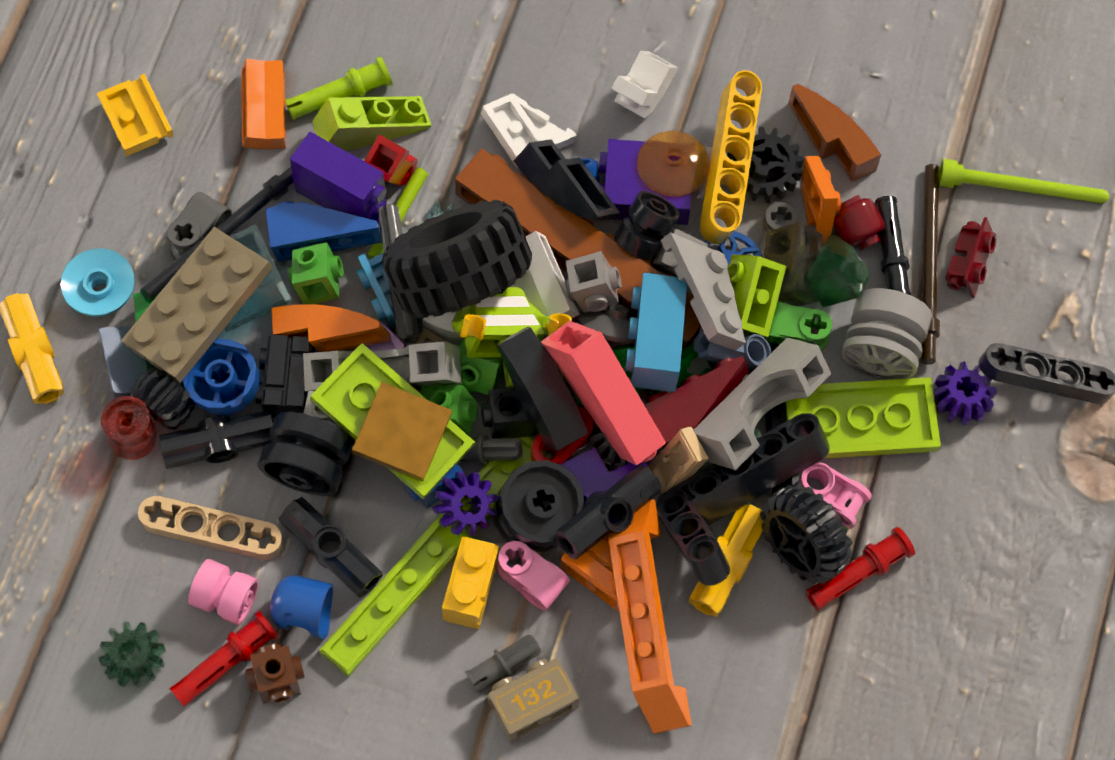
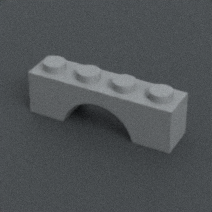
[693,338,831,470]
[303,342,461,391]

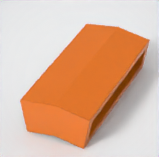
[241,59,286,150]

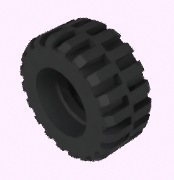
[382,200,532,318]

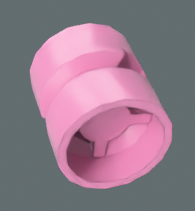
[188,559,259,625]

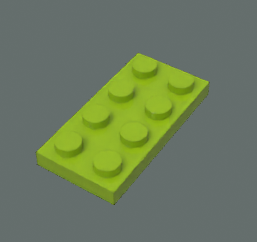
[310,343,475,500]
[785,377,941,459]

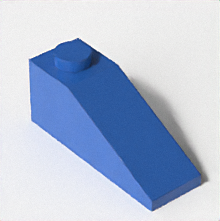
[266,201,382,262]

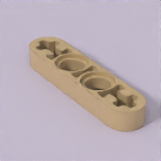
[138,496,283,560]

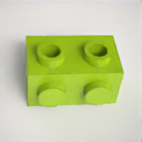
[727,254,786,337]

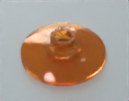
[637,131,709,197]

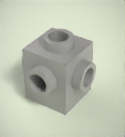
[565,251,622,313]

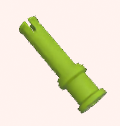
[285,56,393,121]

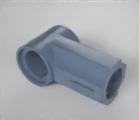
[694,327,771,371]

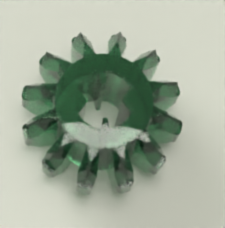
[98,621,166,688]

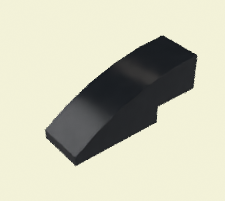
[514,139,620,222]
[496,326,589,451]

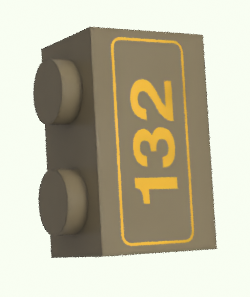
[488,658,580,743]

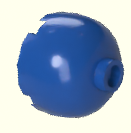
[182,339,260,416]

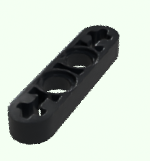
[978,343,1115,404]

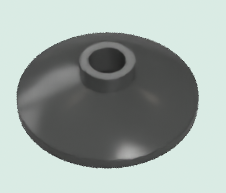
[577,304,635,344]

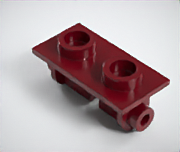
[945,217,997,298]

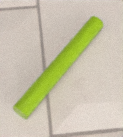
[366,167,428,260]

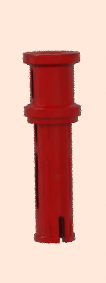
[805,526,915,611]
[169,610,280,708]

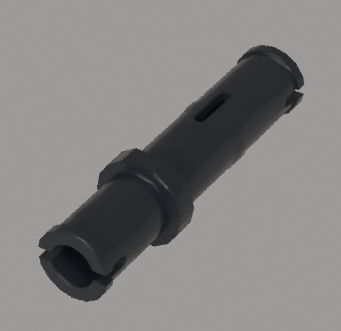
[874,196,911,295]

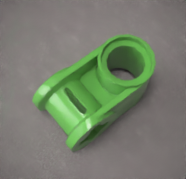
[764,302,832,351]

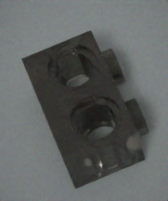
[764,222,823,307]

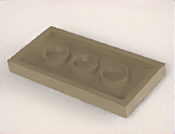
[121,227,273,383]

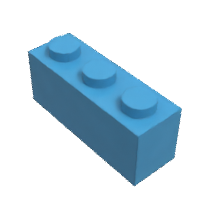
[625,273,687,392]

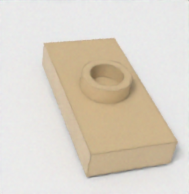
[648,426,709,494]

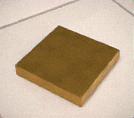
[352,382,453,482]

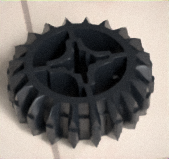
[760,483,853,584]

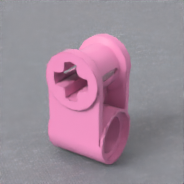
[797,462,872,529]
[496,541,570,611]

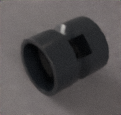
[614,191,679,260]

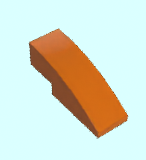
[272,304,391,352]

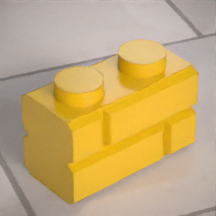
[442,537,499,629]

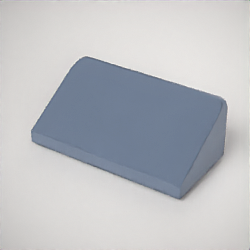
[99,327,148,404]

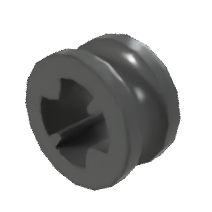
[763,202,797,238]

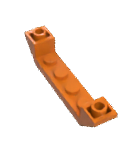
[608,499,692,734]

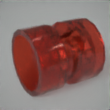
[101,396,157,460]

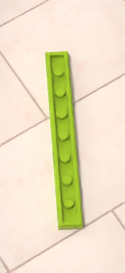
[319,437,546,677]

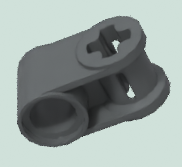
[168,192,232,259]

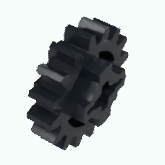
[727,126,804,203]

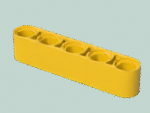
[700,70,762,244]

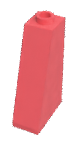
[541,321,666,465]

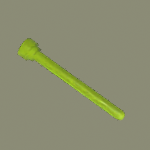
[939,158,1109,203]

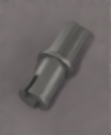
[460,435,523,464]
[465,634,541,693]

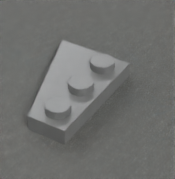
[661,232,746,351]

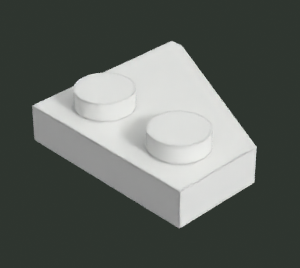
[481,93,577,168]

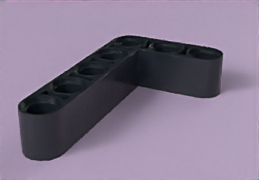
[656,413,830,586]

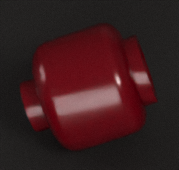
[833,195,885,251]

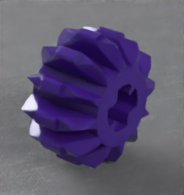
[933,361,997,426]
[433,471,498,536]

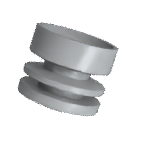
[841,288,932,380]

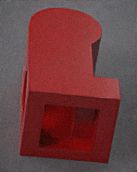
[364,135,418,186]

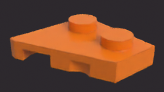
[800,156,841,255]

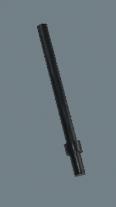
[140,166,294,300]

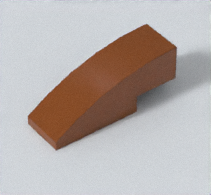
[788,84,881,182]

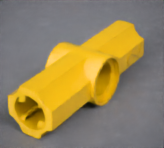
[0,293,65,404]
[688,504,764,617]

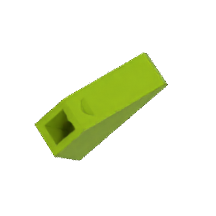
[312,96,432,151]

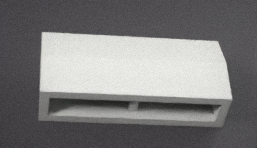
[515,231,579,318]

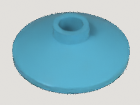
[61,248,135,317]

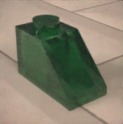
[805,235,871,308]

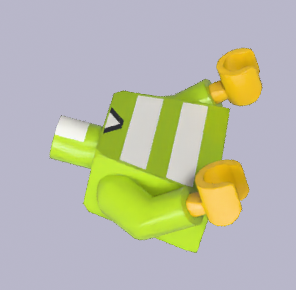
[451,287,572,358]

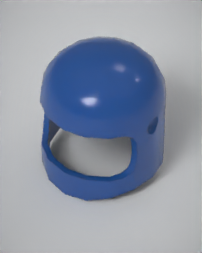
[270,575,333,639]

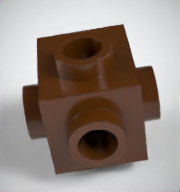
[246,644,305,704]

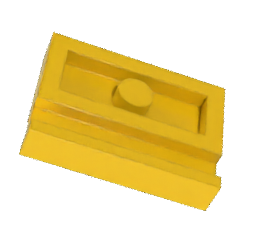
[97,74,174,157]

